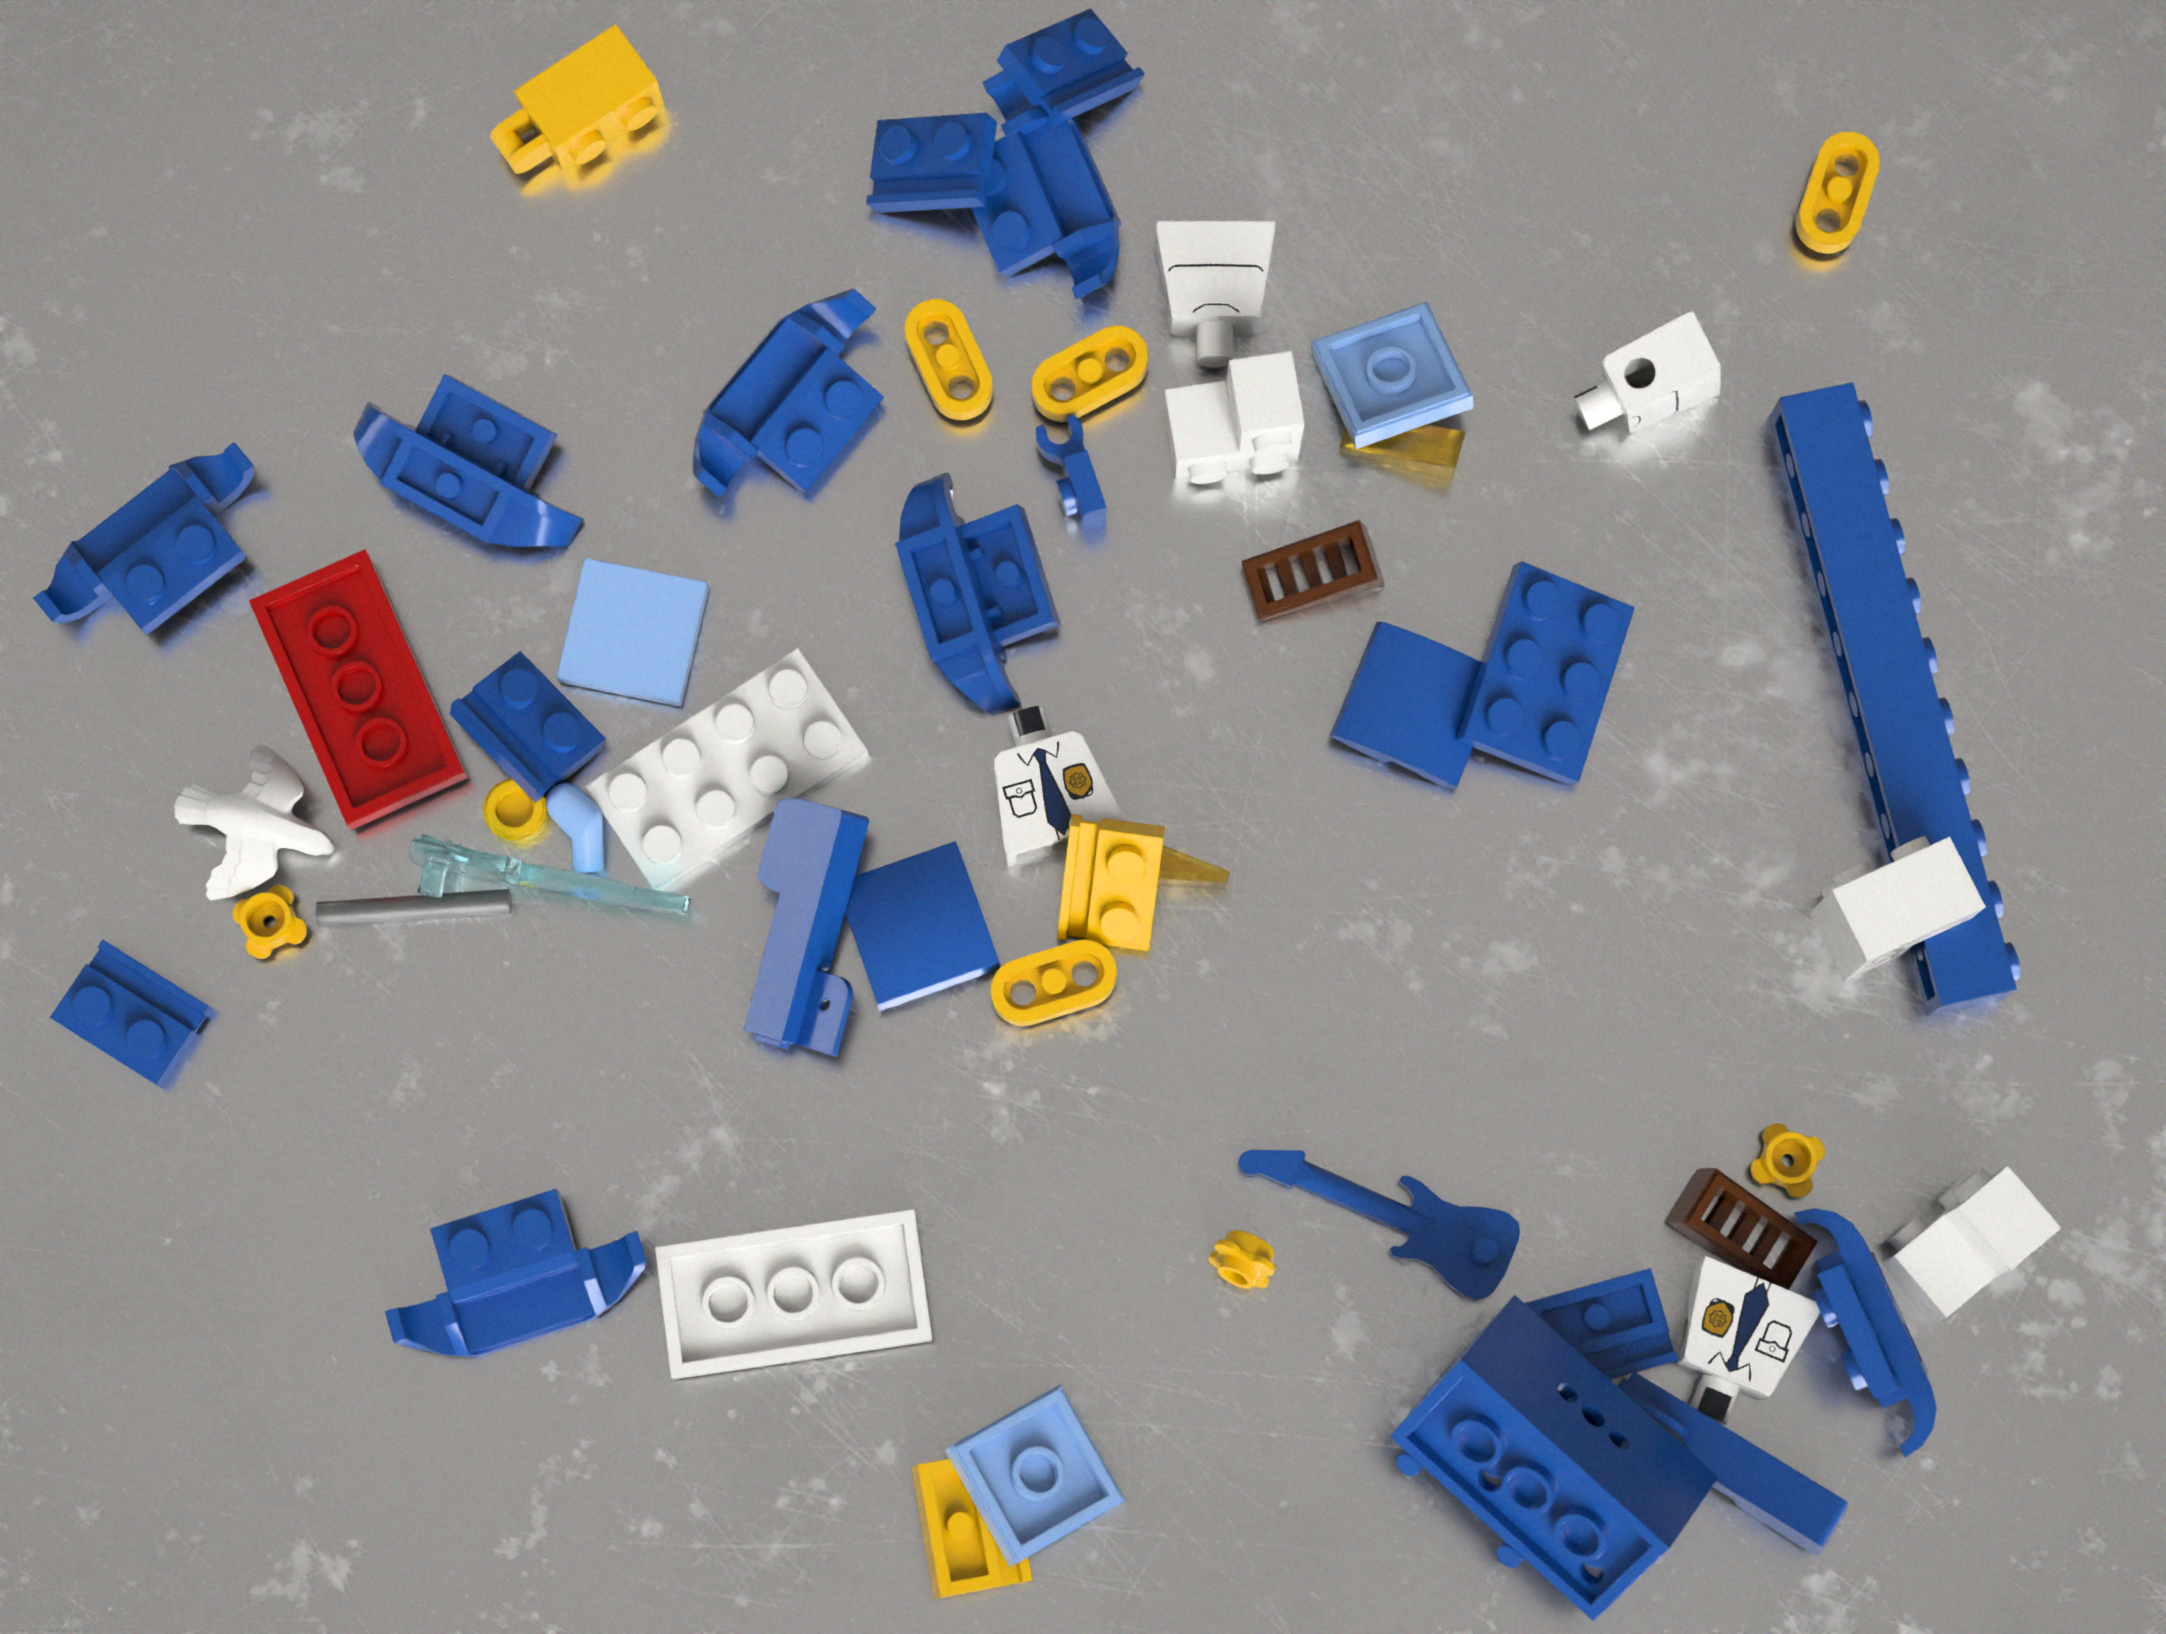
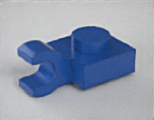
[1036,415,1107,532]

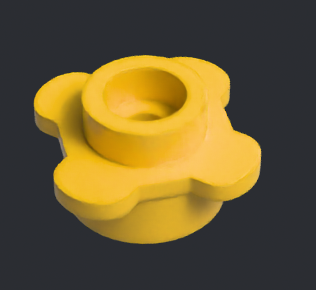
[233,885,307,959]
[1750,1123,1825,1198]
[1208,1230,1276,1288]

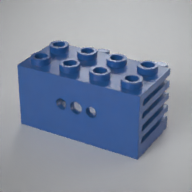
[1389,1295,1719,1622]

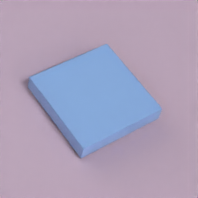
[1311,301,1473,449]
[556,558,709,707]
[945,1385,1125,1567]

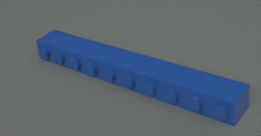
[1769,382,2020,1016]

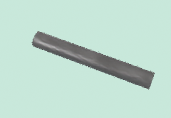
[316,889,512,927]

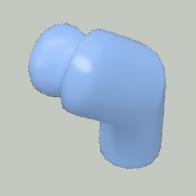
[546,783,604,872]

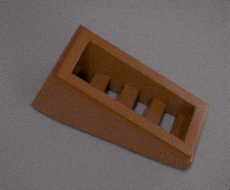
[1241,520,1385,621]
[1666,1168,1818,1290]

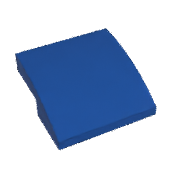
[1330,621,1481,788]
[845,841,1001,1011]

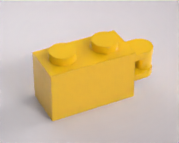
[490,24,664,173]

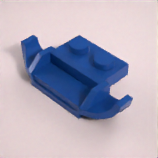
[971,70,1122,299]
[693,288,884,498]
[353,374,583,547]
[33,442,254,635]
[895,473,1061,715]
[385,1189,647,1358]
[1794,1208,1937,1458]

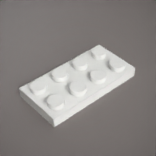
[585,648,869,895]
[655,1209,933,1379]

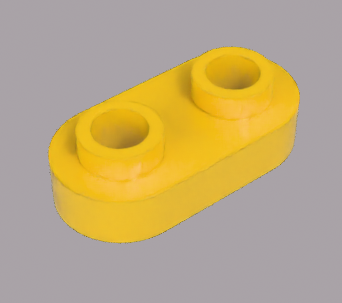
[1796,131,1880,254]
[904,299,993,420]
[1032,325,1148,422]
[991,940,1117,1026]

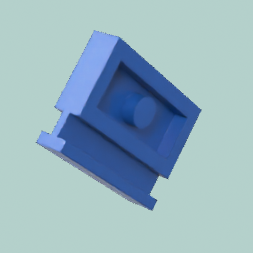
[996,8,1145,127]
[866,113,997,213]
[450,651,606,803]
[50,939,214,1088]
[1525,1268,1678,1380]

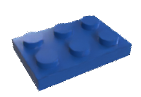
[1456,561,1635,785]

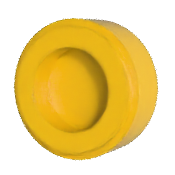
[483,778,549,845]

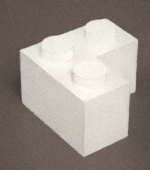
[1164,351,1305,484]
[1809,836,1985,982]
[1882,1166,2061,1323]

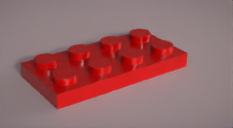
[249,549,468,830]

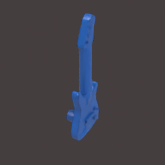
[1238,1150,1520,1301]

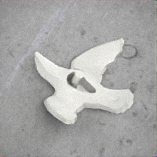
[174,745,335,901]

